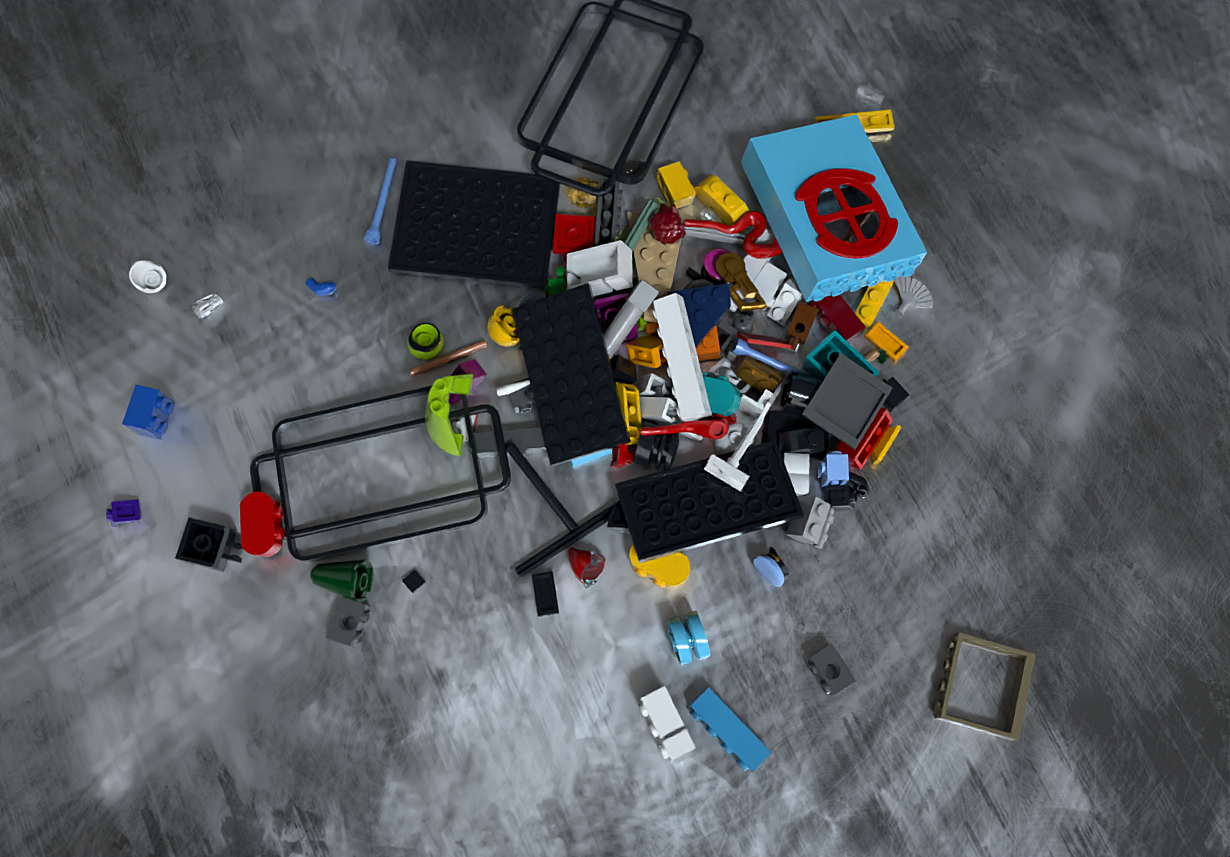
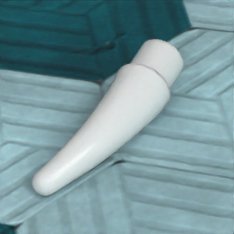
[496,380,530,396]

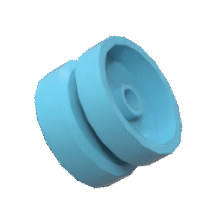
[667,611,711,665]

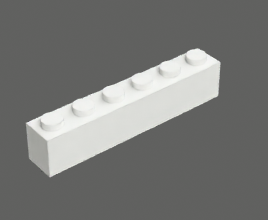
[653,293,712,422]

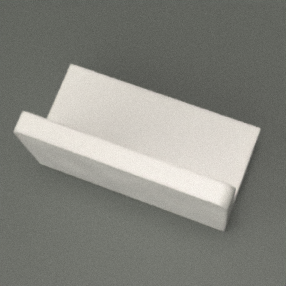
[738,389,773,420]

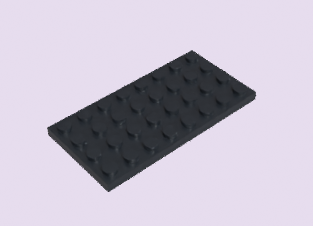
[512,283,631,466]
[615,440,804,563]

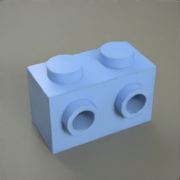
[817,451,849,488]

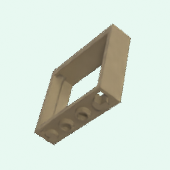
[934,632,1036,741]

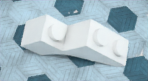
[767,275,803,326]

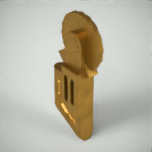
[716,253,767,311]

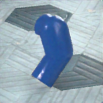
[306,278,336,296]

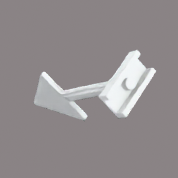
[704,384,784,492]

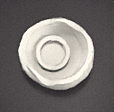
[129,260,167,293]

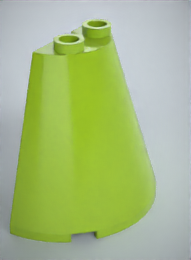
[425,374,473,456]

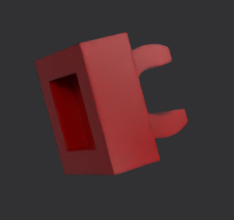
[611,444,635,469]

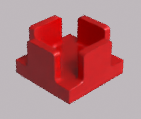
[553,214,596,261]

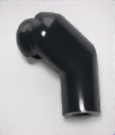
[847,471,870,498]

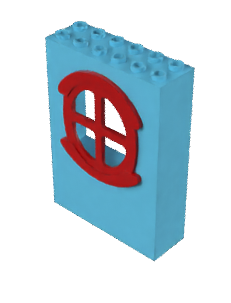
[741,115,927,302]

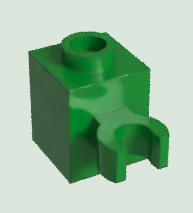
[545,267,567,297]

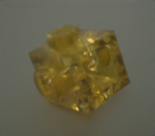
[569,177,599,208]

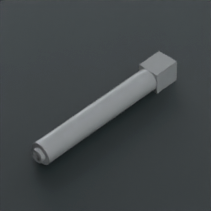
[603,280,659,360]

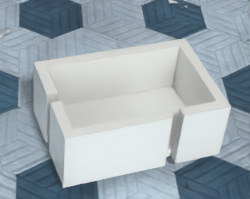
[567,240,633,296]
[638,686,695,760]

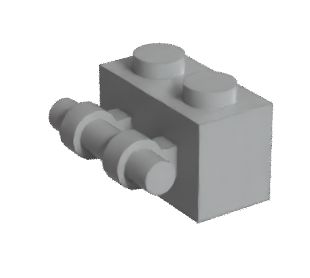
[786,496,835,549]

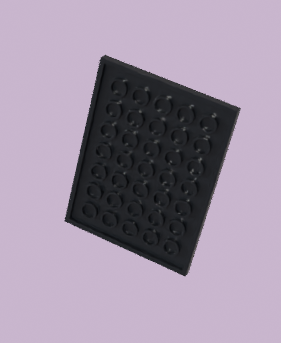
[388,160,561,289]

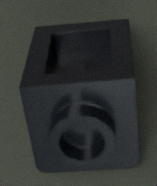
[824,485,857,509]

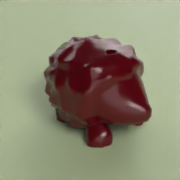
[650,203,686,245]

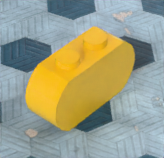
[694,174,749,225]
[616,382,642,445]
[629,544,690,589]

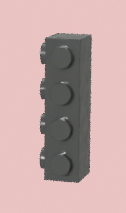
[594,178,623,247]

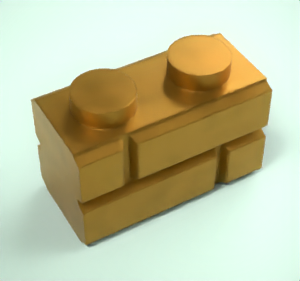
[735,356,785,394]

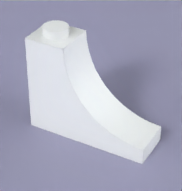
[639,397,703,442]

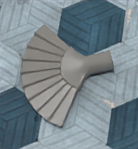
[894,276,933,315]

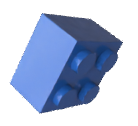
[122,385,174,440]

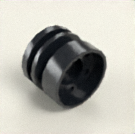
[634,421,680,470]

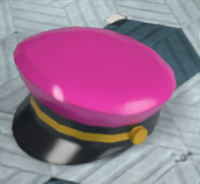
[701,249,731,285]

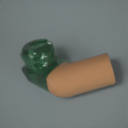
[863,349,889,364]

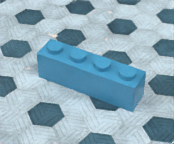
[689,687,772,772]

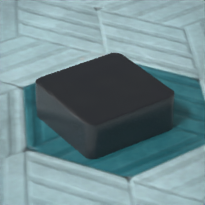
[402,570,426,594]

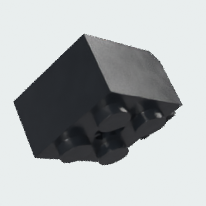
[175,517,244,572]

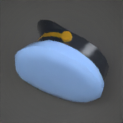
[753,547,789,587]

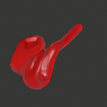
[684,211,782,259]
[641,413,737,439]

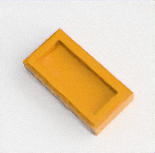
[864,321,909,363]

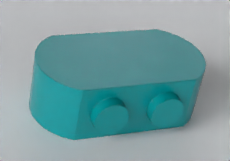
[702,372,741,417]

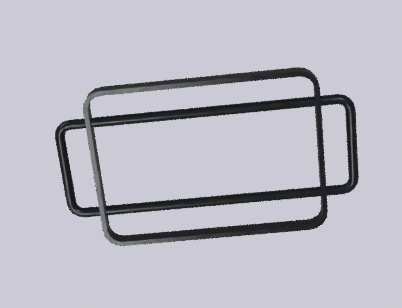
[517,0,704,197]
[250,385,511,562]

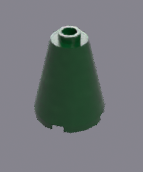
[310,559,374,603]

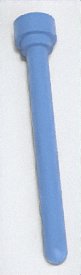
[363,157,397,244]
[731,337,822,384]

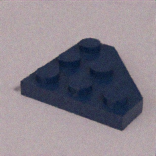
[667,284,731,349]

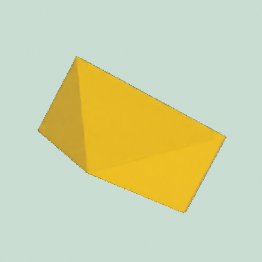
[871,425,901,466]

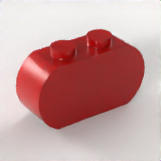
[240,492,285,558]

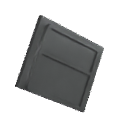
[802,353,892,449]

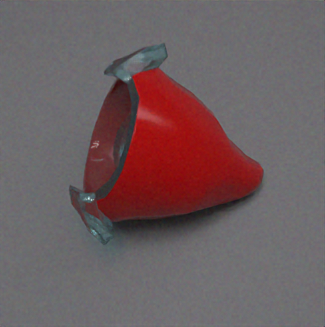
[568,547,606,588]

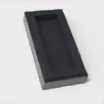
[532,571,559,617]

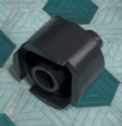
[780,371,821,416]

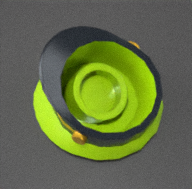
[408,323,444,360]

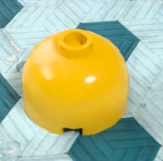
[487,305,520,347]

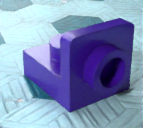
[106,500,140,527]

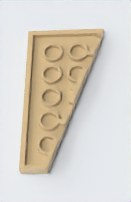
[627,211,684,323]

